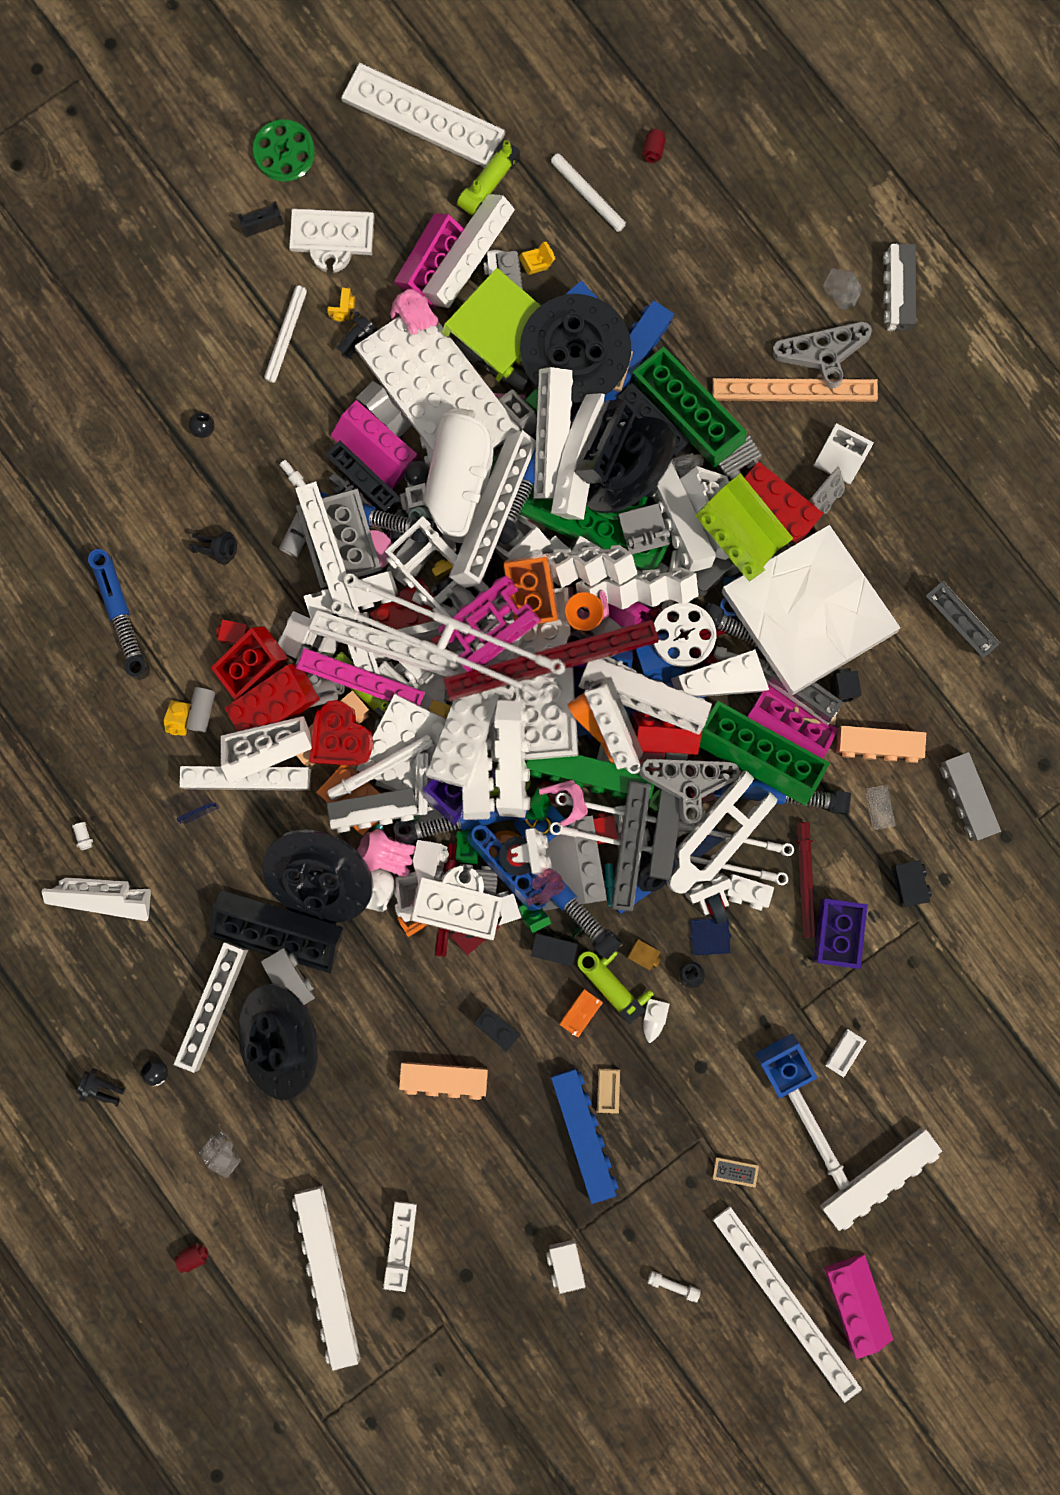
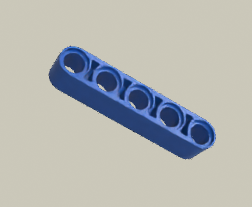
[467,825,548,911]

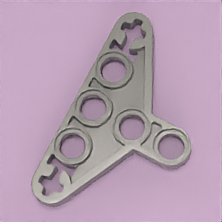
[772,322,872,388]
[639,759,740,824]

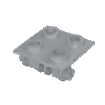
[809,466,845,514]
[618,503,670,554]

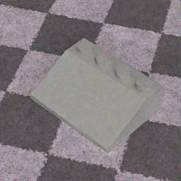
[295,489,381,588]
[542,815,607,911]

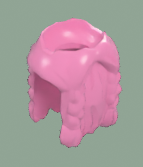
[390,289,439,335]
[357,829,416,877]

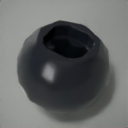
[188,412,215,438]
[404,460,429,486]
[678,961,705,988]
[141,1059,168,1086]

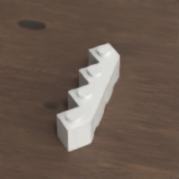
[524,545,637,588]
[576,567,699,610]
[495,700,530,818]

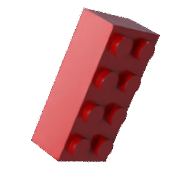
[745,461,824,547]
[225,664,320,732]

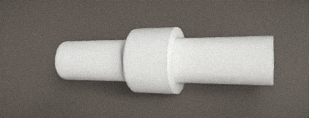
[280,460,306,487]

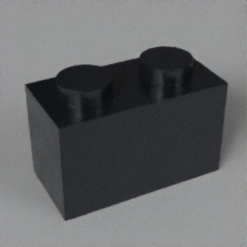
[829,668,862,703]
[891,860,932,907]
[474,1006,521,1052]

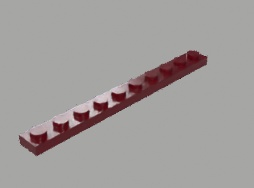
[443,620,659,701]

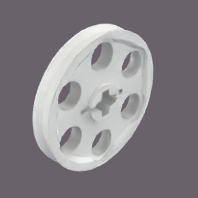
[653,603,716,667]

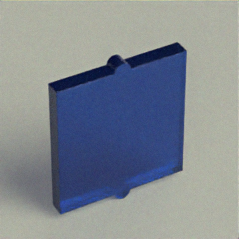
[177,802,219,824]
[690,918,732,955]

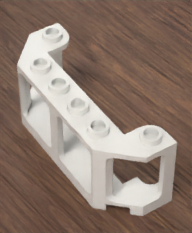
[385,517,512,647]

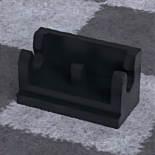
[237,201,284,237]
[531,930,578,966]

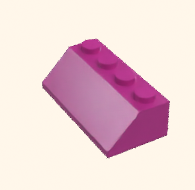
[394,213,464,308]
[331,400,419,490]
[747,684,838,759]
[823,1254,893,1359]

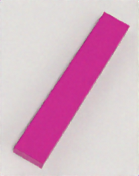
[296,648,425,706]

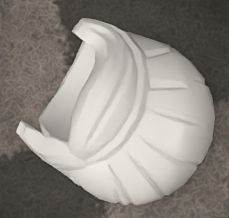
[366,868,395,912]

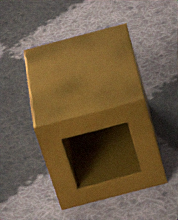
[627,939,662,971]

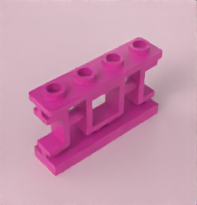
[438,576,541,671]

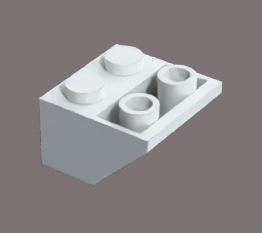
[813,423,874,485]

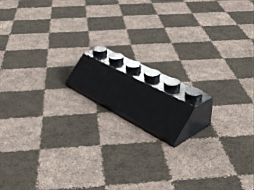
[209,890,343,973]

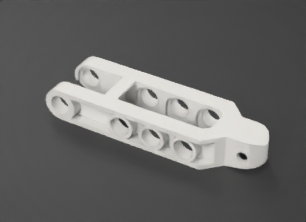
[667,770,778,893]

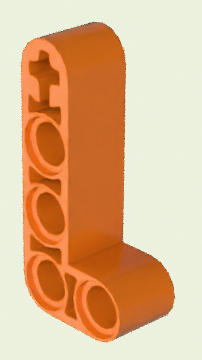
[567,693,615,764]

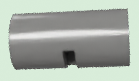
[279,513,306,558]
[186,687,215,733]

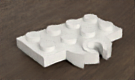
[290,209,374,273]
[410,866,503,940]

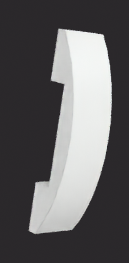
[384,1201,417,1292]

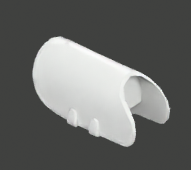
[422,408,493,543]

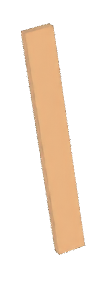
[712,378,878,402]

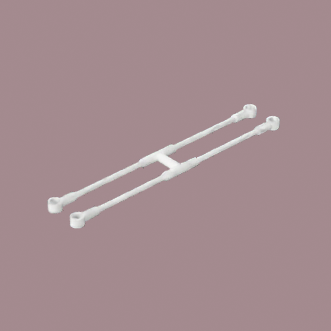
[331,574,565,703]
[549,793,794,885]

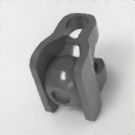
[681,557,731,597]

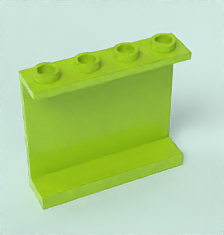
[441,268,541,382]
[695,473,793,582]

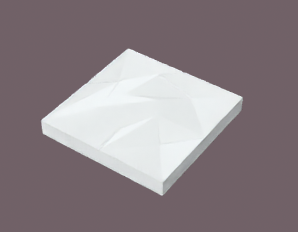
[722,525,900,696]

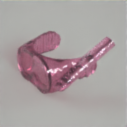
[526,868,565,906]

